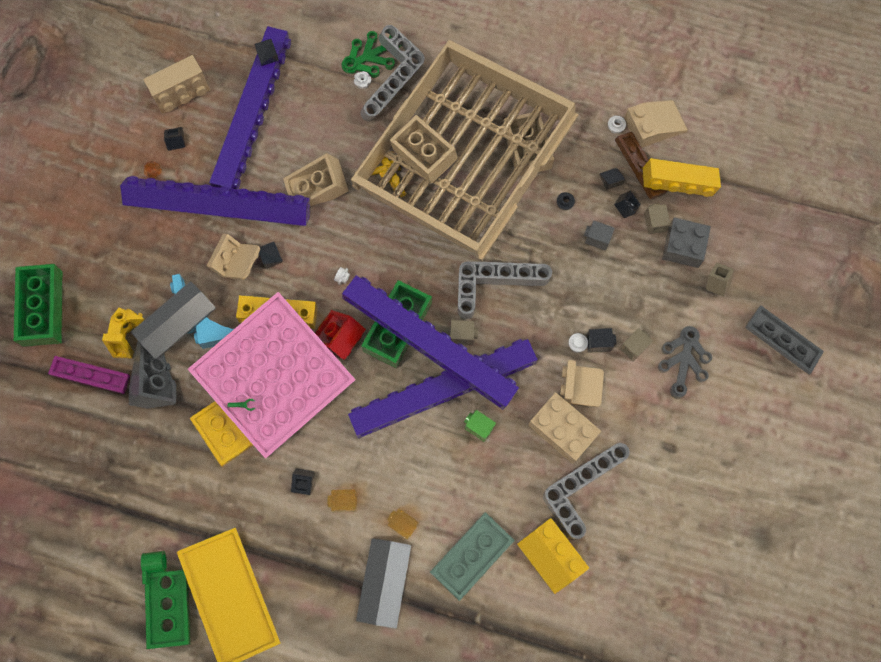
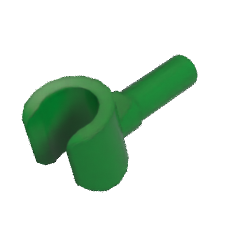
[227,399,255,411]

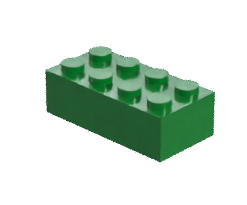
[13,264,63,347]
[361,280,432,369]

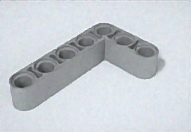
[360,25,425,121]
[458,261,552,319]
[543,443,630,540]

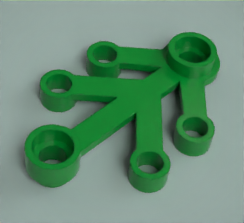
[341,31,401,78]

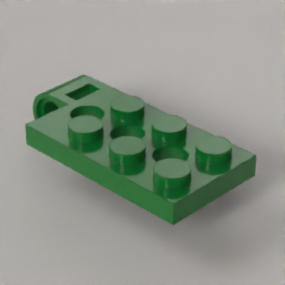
[141,551,191,649]

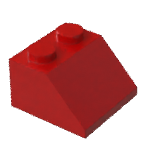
[315,310,366,360]

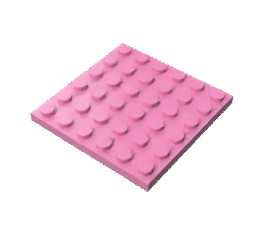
[188,292,355,459]

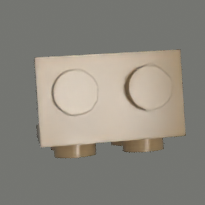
[207,234,261,280]
[560,360,604,407]

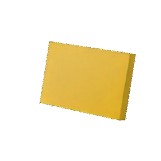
[190,401,254,467]

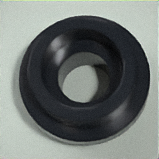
[556,192,575,210]

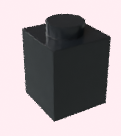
[586,328,616,353]

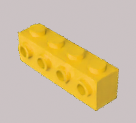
[643,158,721,197]
[236,295,318,329]

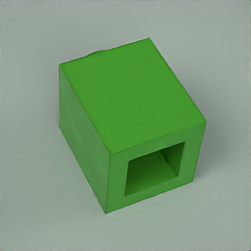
[464,410,496,442]

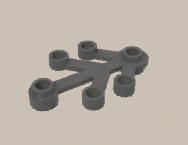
[658,326,712,399]

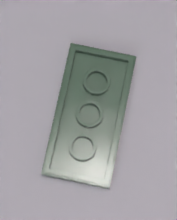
[430,512,515,601]

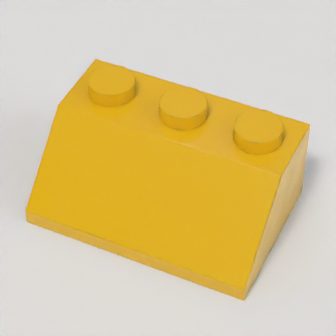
[517,518,589,594]

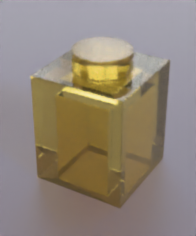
[327,489,357,513]
[387,508,419,541]

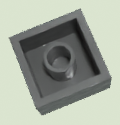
[662,218,711,268]

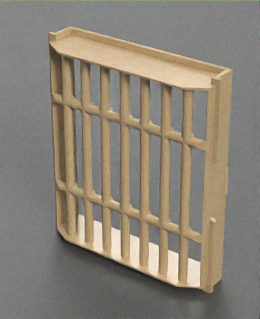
[351,40,579,261]

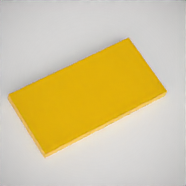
[177,527,281,662]

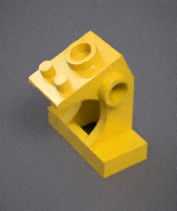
[102,307,145,358]

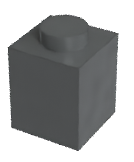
[584,220,615,251]

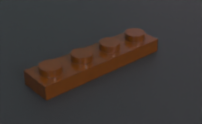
[615,131,667,200]

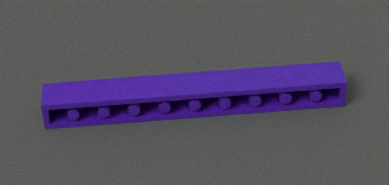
[209,26,291,189]
[120,176,310,226]
[342,275,519,410]
[348,339,538,439]

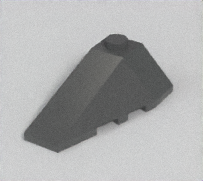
[129,340,176,409]

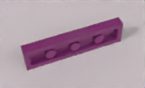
[48,356,130,394]

